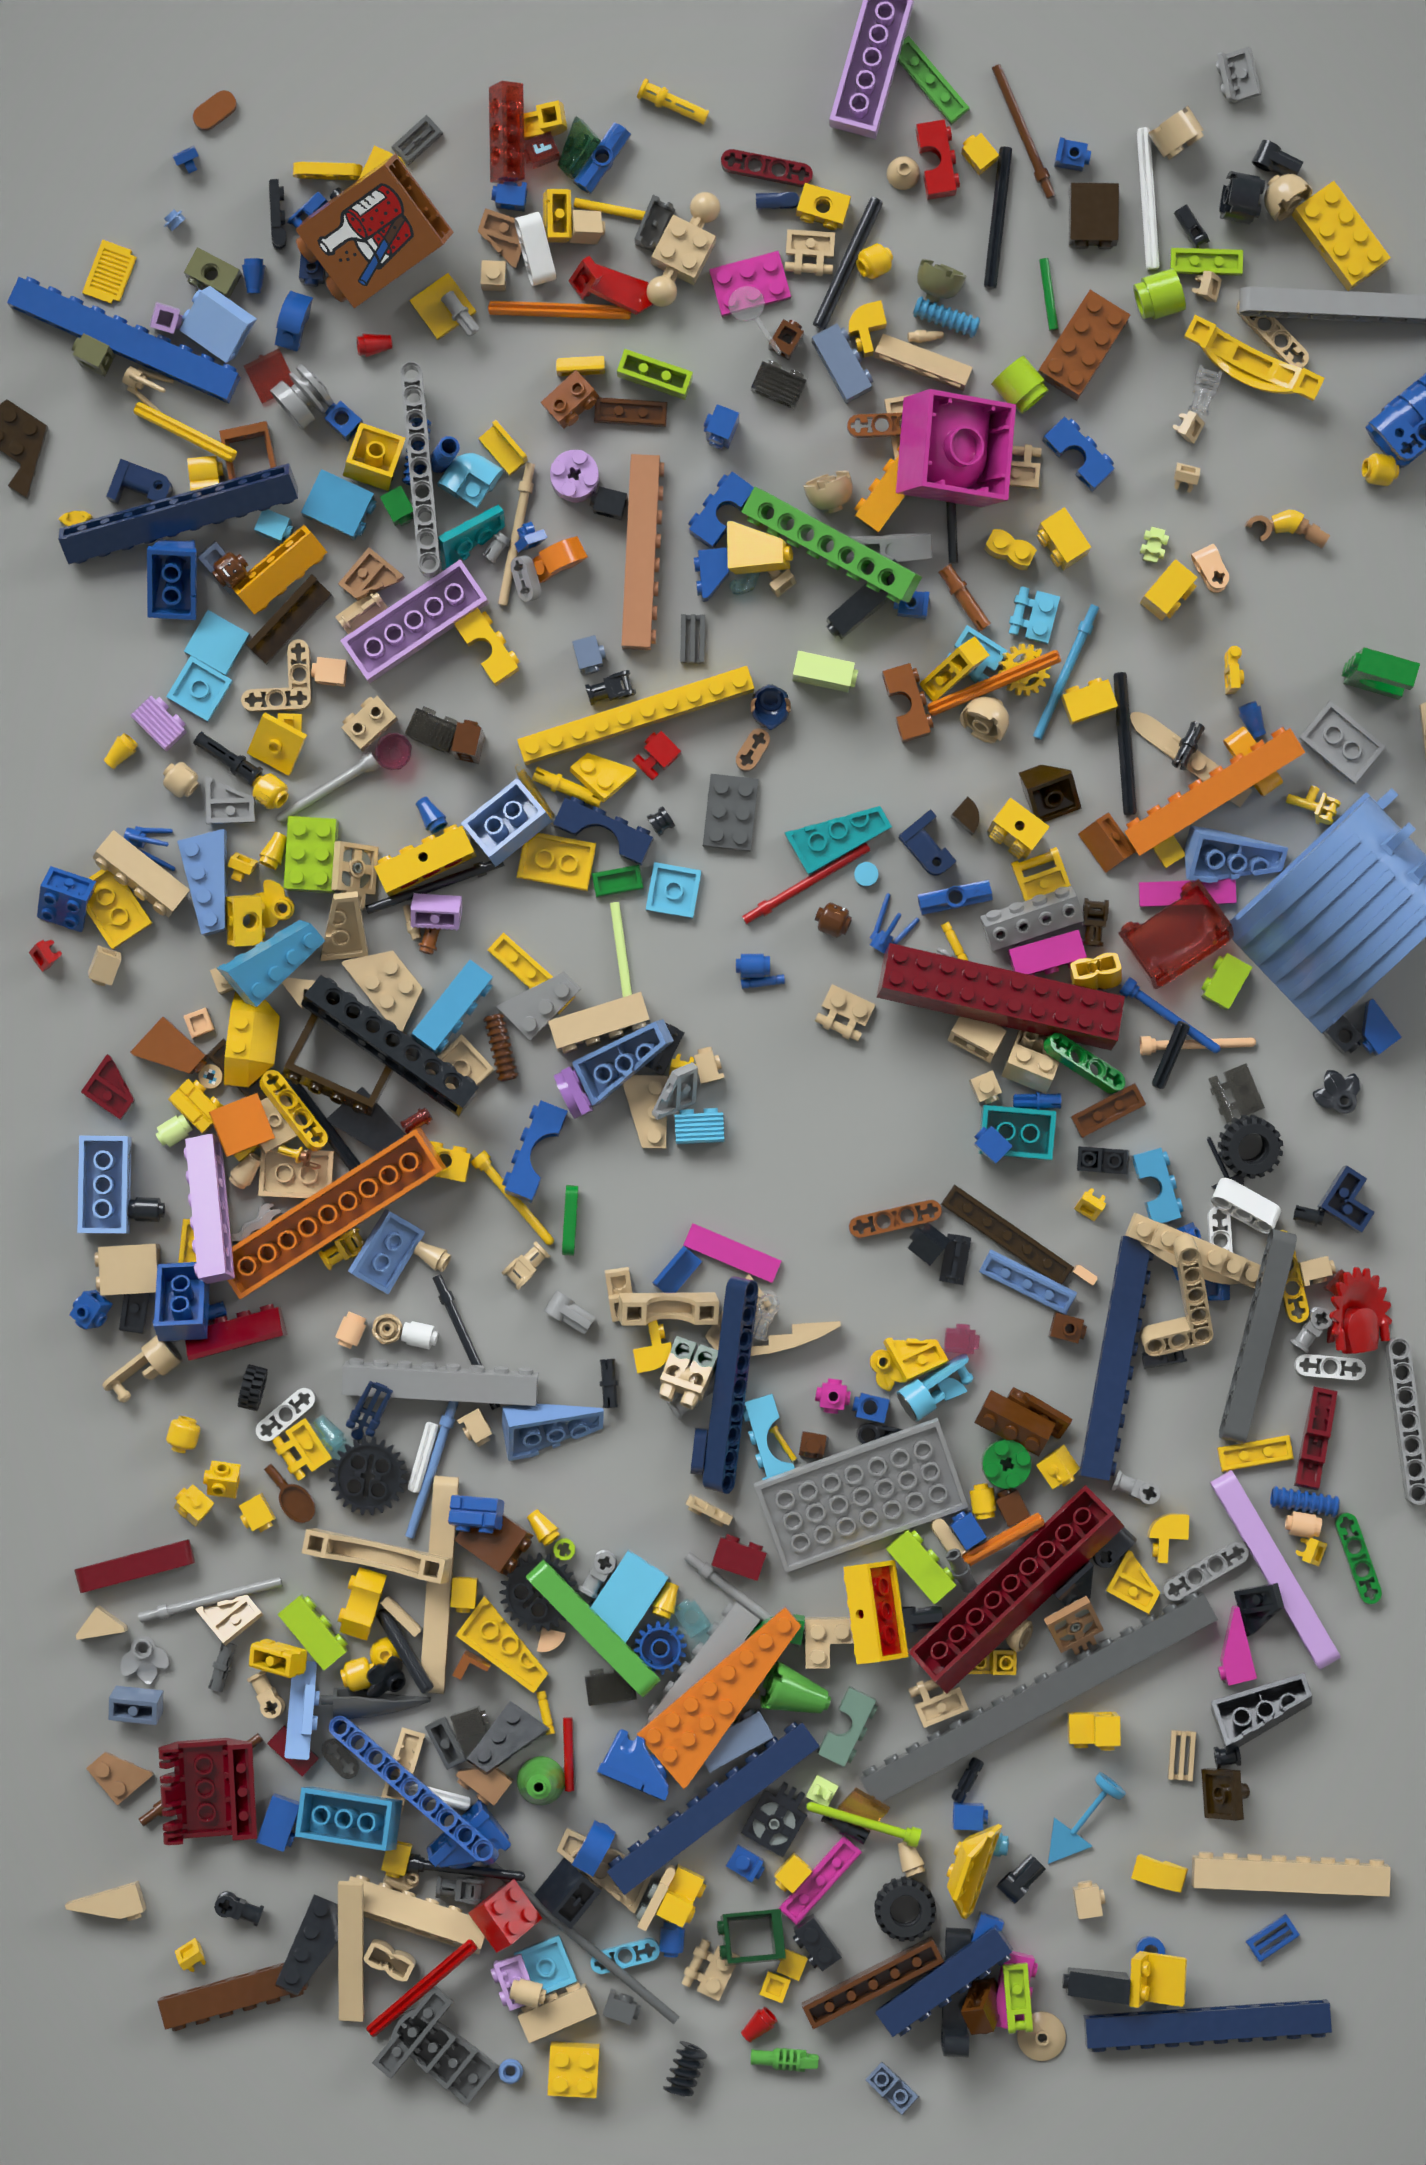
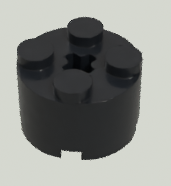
[1219,171,1265,224]

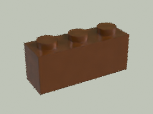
[451,720,485,764]
[974,1390,1056,1457]

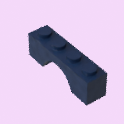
[553,796,653,866]

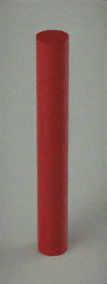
[563,1717,575,1792]

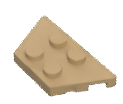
[342,951,423,1032]

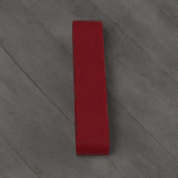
[74,1539,195,1593]

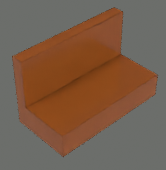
[1078,812,1136,873]
[452,1650,492,1680]

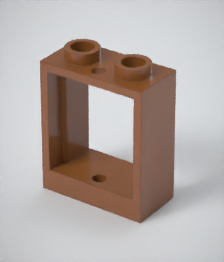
[219,421,277,480]

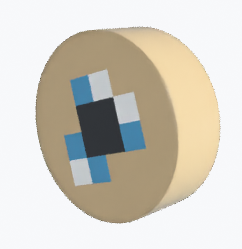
[198,1064,224,1089]

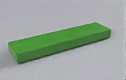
[898,35,970,125]

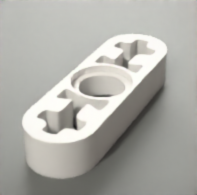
[1207,1206,1233,1253]
[1294,1354,1366,1380]
[256,1388,316,1441]

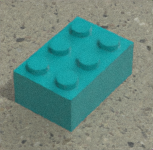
[978,1105,1057,1160]

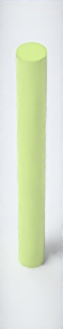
[610,902,632,997]

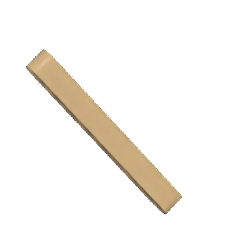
[419,1476,459,1694]

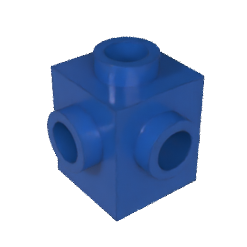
[69,1290,113,1329]

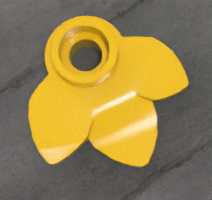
[254,880,295,928]
[870,1349,909,1391]

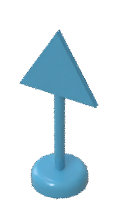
[1048,1772,1126,1864]

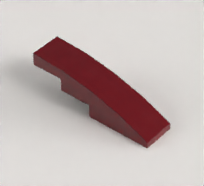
[1294,1386,1338,1491]

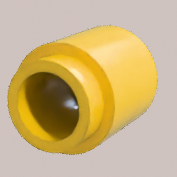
[969,1483,997,1520]

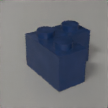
[1317,1165,1375,1233]

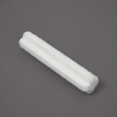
[408,1422,439,1493]
[409,1784,471,1811]

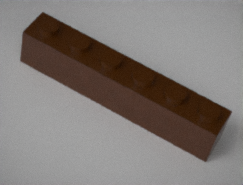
[802,1936,944,2029]
[157,1962,309,2031]

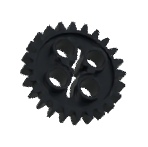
[329,1436,408,1515]
[499,1553,579,1632]

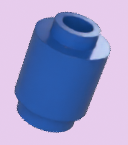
[736,954,770,978]
[659,1920,685,1957]

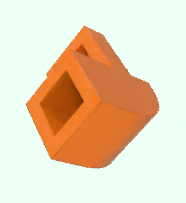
[532,536,588,583]

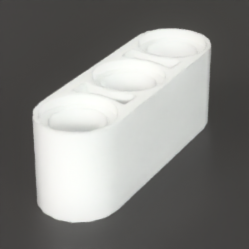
[514,212,556,286]
[1211,1178,1281,1234]

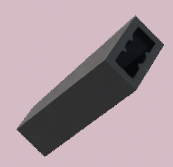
[826,559,899,639]
[326,1086,406,1153]

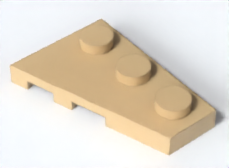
[320,891,368,961]
[623,1075,668,1149]

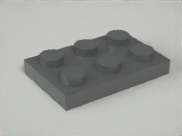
[703,774,759,851]

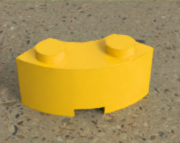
[337,1567,387,1641]

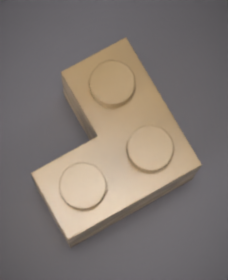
[805,1617,854,1669]

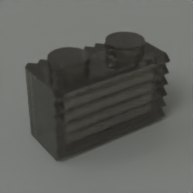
[751,360,807,410]
[405,706,458,755]
[585,1668,637,1706]

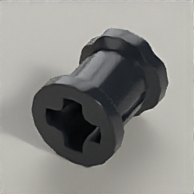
[1213,1747,1241,1769]

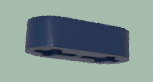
[690,1428,707,1475]

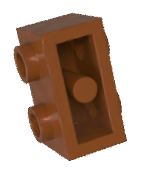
[541,370,599,429]

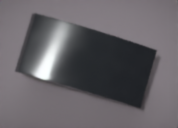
[1077,1146,1129,1174]

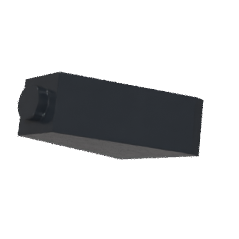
[1062,1967,1131,2005]

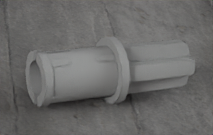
[441,291,479,336]

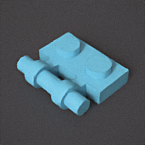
[1009,587,1060,644]
[946,625,1008,683]

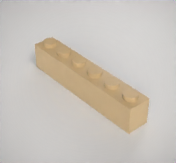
[349,1875,485,1955]

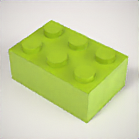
[284,816,339,894]

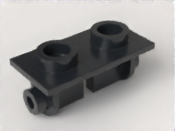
[645,1023,685,1075]
[939,1233,972,1285]

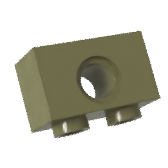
[184,247,242,299]
[72,333,116,377]

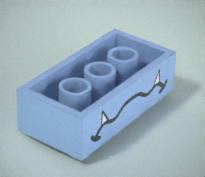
[77,1136,132,1234]

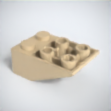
[1001,1030,1059,1094]

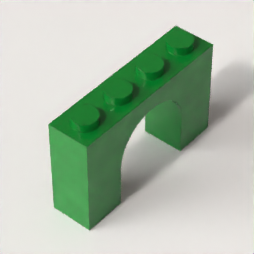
[1341,647,1420,700]

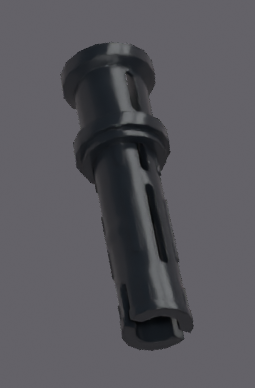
[193,731,263,786]

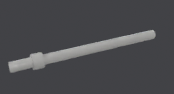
[684,1552,805,1649]
[138,1577,283,1622]

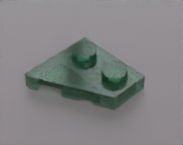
[557,116,601,180]

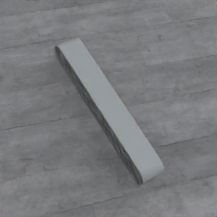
[1385,1338,1426,1505]

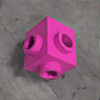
[815,1378,851,1414]

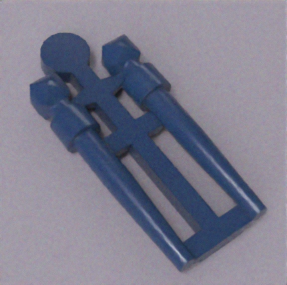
[346,1381,393,1440]

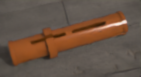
[938,564,991,632]

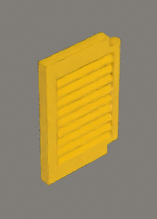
[82,239,137,304]

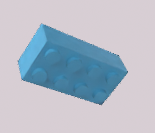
[295,1786,403,1851]

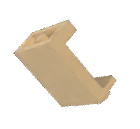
[94,1244,161,1296]

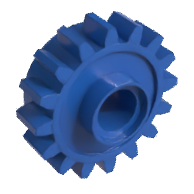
[634,1620,687,1675]

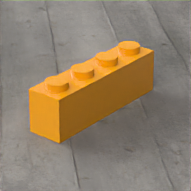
[854,445,905,533]
[232,524,328,615]

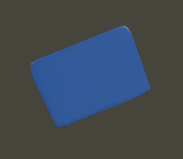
[1204,1279,1230,1301]

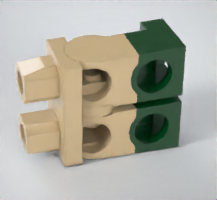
[659,1336,718,1410]

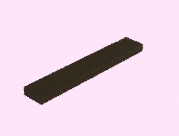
[941,1184,1074,1285]

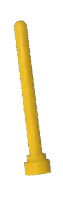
[470,1150,554,1245]

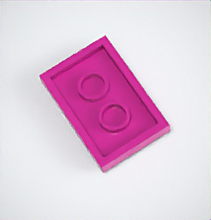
[709,251,791,317]

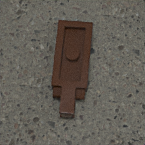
[1007,1387,1072,1439]

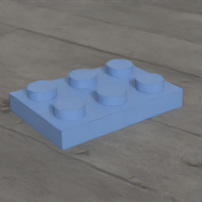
[348,1209,425,1294]

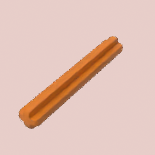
[962,1513,1045,1566]

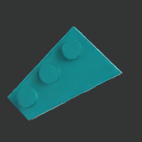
[438,505,505,571]

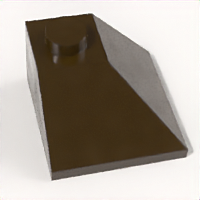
[1018,765,1082,822]

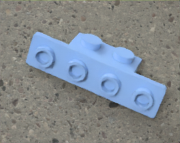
[285,1661,320,1760]

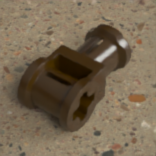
[1082,898,1109,947]

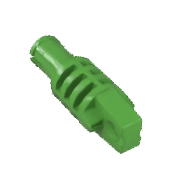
[750,2047,819,2072]

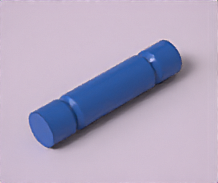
[741,974,785,989]

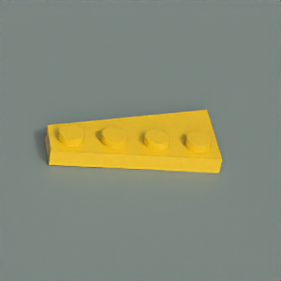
[455,1596,548,1693]

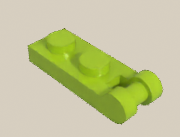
[1002,1963,1033,2034]

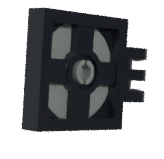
[741,1781,807,1857]

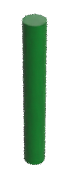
[1039,258,1059,331]

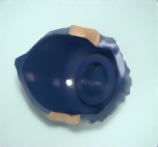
[751,684,791,730]

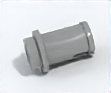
[482,532,511,564]

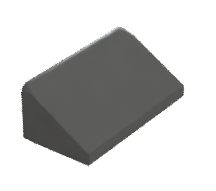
[425,1717,467,1770]

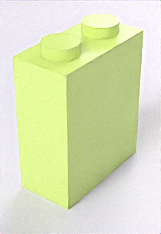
[792,651,858,693]

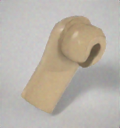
[383,1873,420,1892]

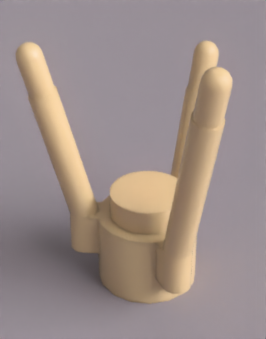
[122,366,174,413]

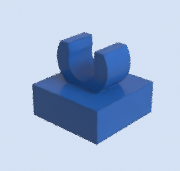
[172,146,199,174]
[514,522,548,553]

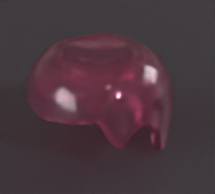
[375,733,412,771]

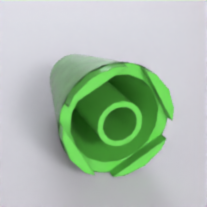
[760,1661,831,1714]
[517,1756,565,1805]

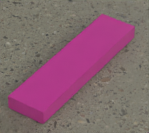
[1138,879,1237,907]
[683,1223,781,1283]
[779,1835,862,1925]

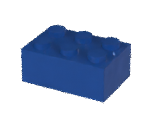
[154,1262,210,1341]

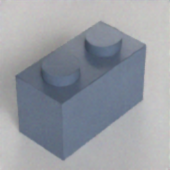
[108,1686,164,1725]

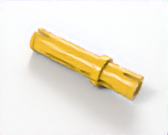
[531,766,601,808]

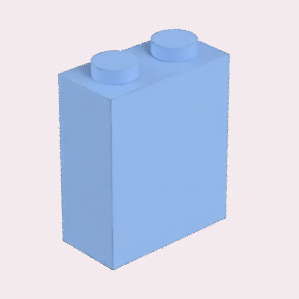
[180,286,257,363]

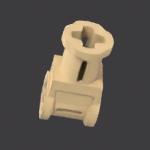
[501,1241,551,1290]
[247,1671,286,1719]

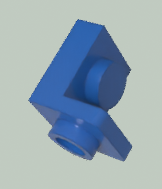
[726,1844,765,1883]

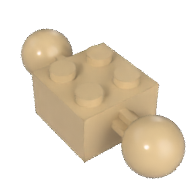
[647,192,721,307]

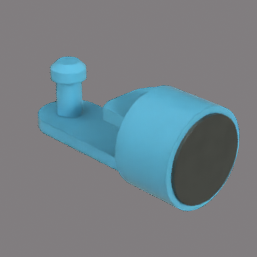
[897,1354,974,1422]

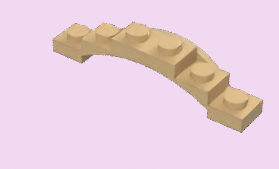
[1125,1213,1261,1289]

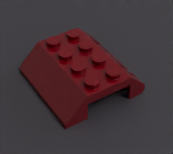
[158,1738,257,1845]

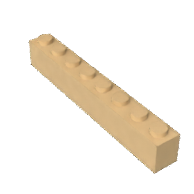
[1191,1851,1391,1897]

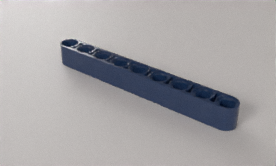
[703,1276,758,1494]

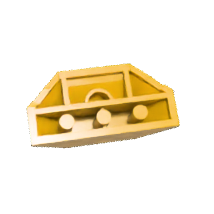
[224,991,280,1088]
[946,1824,1002,1919]

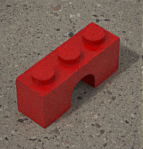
[915,119,960,200]

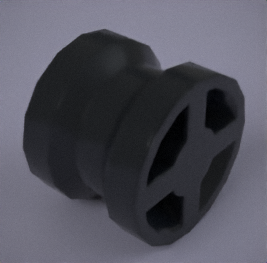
[646,806,676,837]

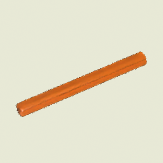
[488,301,631,320]
[927,650,1061,716]

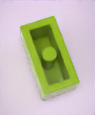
[1201,953,1252,1011]

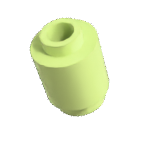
[156,1114,193,1147]

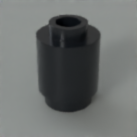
[129,1197,165,1222]

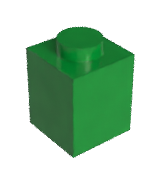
[380,486,414,526]

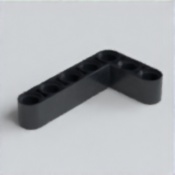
[941,1927,971,2058]

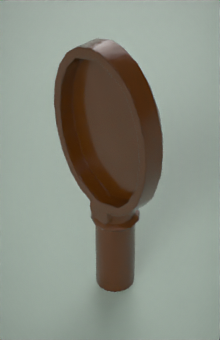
[264,1464,316,1523]

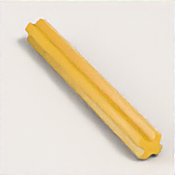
[133,402,237,462]

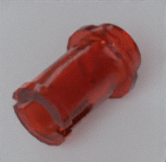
[400,1107,433,1134]

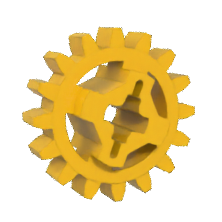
[998,644,1051,696]

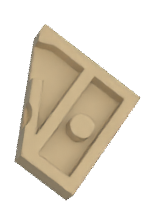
[685,1493,733,1527]

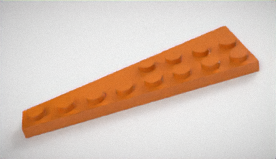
[637,1606,801,1789]

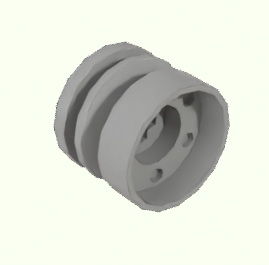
[270,364,334,429]

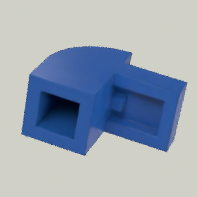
[274,291,313,352]
[572,1820,616,1877]

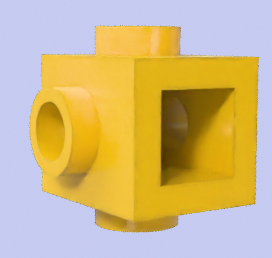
[203,1461,241,1499]

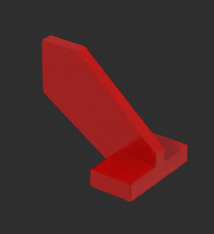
[568,255,653,315]

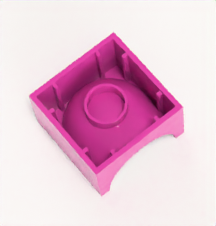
[896,389,1016,508]

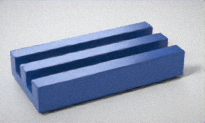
[1246,1914,1300,1962]

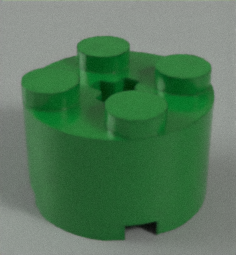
[981,1439,1031,1489]

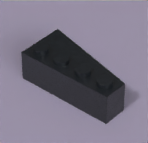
[1211,1673,1312,1755]

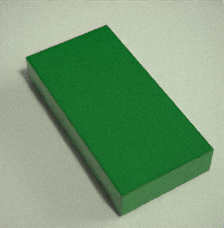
[592,865,644,898]

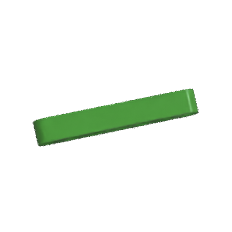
[526,1560,661,1698]

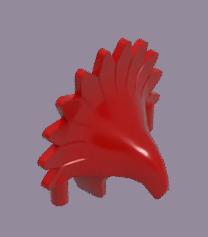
[1327,1267,1392,1354]

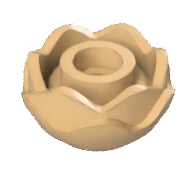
[372,1313,402,1344]

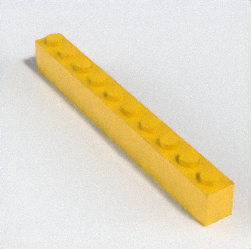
[517,666,755,766]

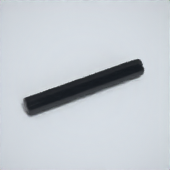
[376,1608,434,1694]

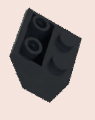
[534,1857,603,1929]

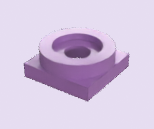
[554,1067,593,1119]

